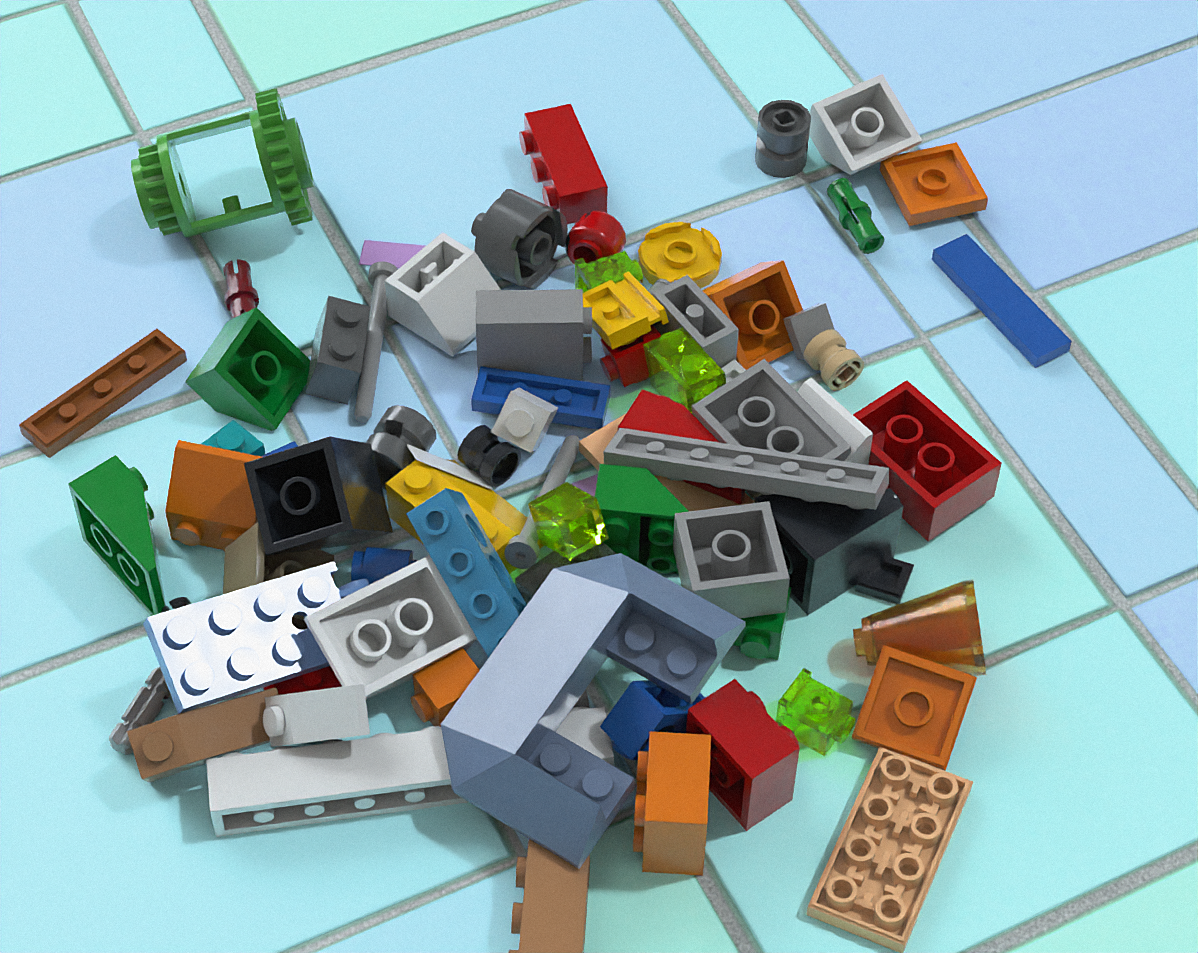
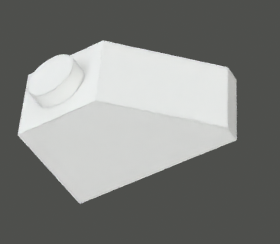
[263,684,370,747]

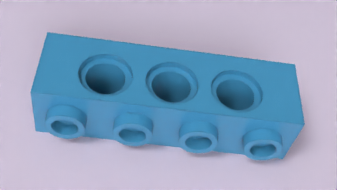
[406,488,527,658]

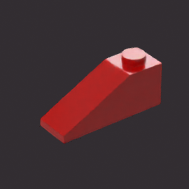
[618,389,745,505]

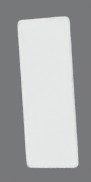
[407,444,493,490]

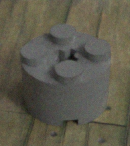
[471,189,568,289]

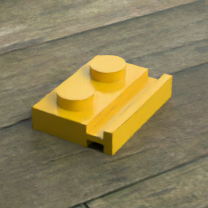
[583,271,669,350]

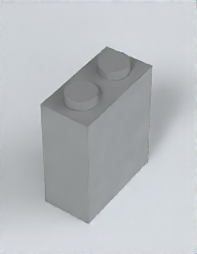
[476,289,592,381]

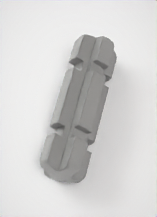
[108,667,171,755]

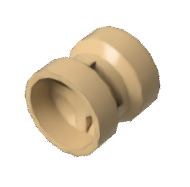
[803,329,864,391]

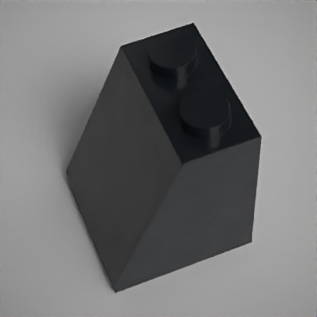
[244,436,393,555]
[754,488,903,616]

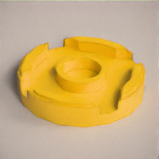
[638,222,722,289]

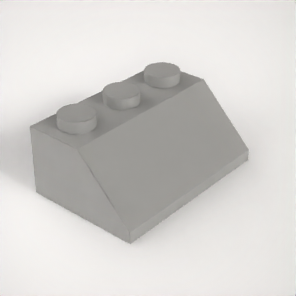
[692,359,851,500]

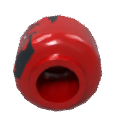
[565,211,626,274]

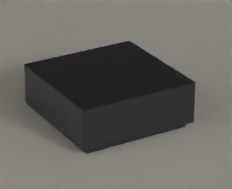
[855,558,914,605]

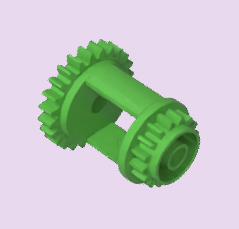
[131,88,314,238]

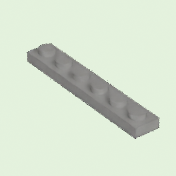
[603,428,889,510]

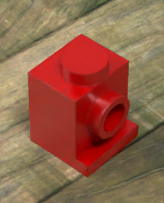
[600,325,674,387]

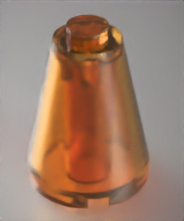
[853,579,987,676]

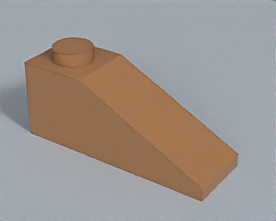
[127,687,279,783]

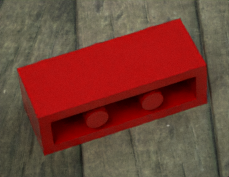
[519,103,608,224]

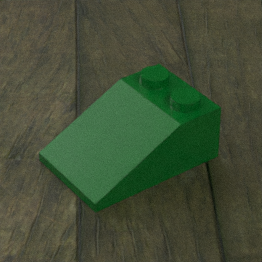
[68,455,166,616]

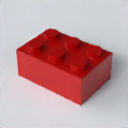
[853,380,1002,542]

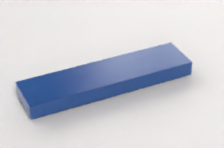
[932,234,1072,368]

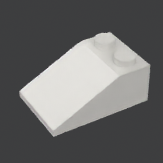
[304,555,477,699]

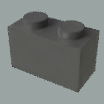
[305,295,371,405]

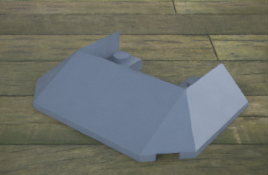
[441,553,746,869]

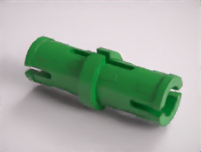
[826,178,885,254]

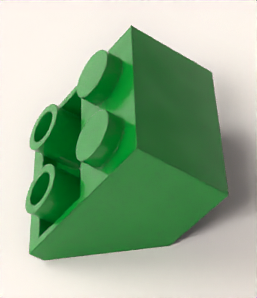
[592,464,689,574]

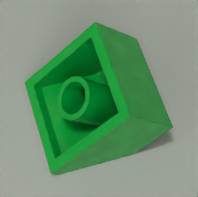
[185,307,310,431]

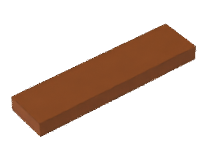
[19,328,187,458]

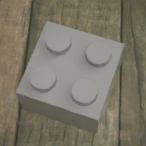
[673,501,790,618]

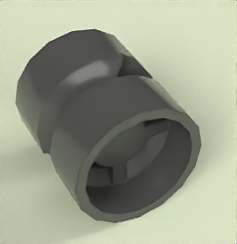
[755,99,811,178]
[366,405,437,490]

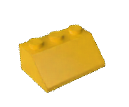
[385,459,550,574]

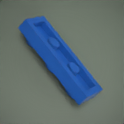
[471,366,611,429]

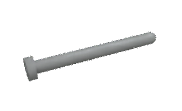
[354,262,398,423]
[505,435,580,569]

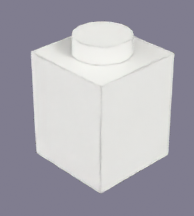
[491,388,558,453]

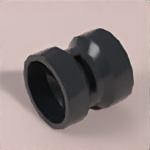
[457,425,521,487]

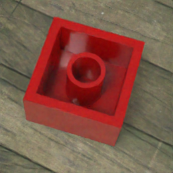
[686,679,800,831]

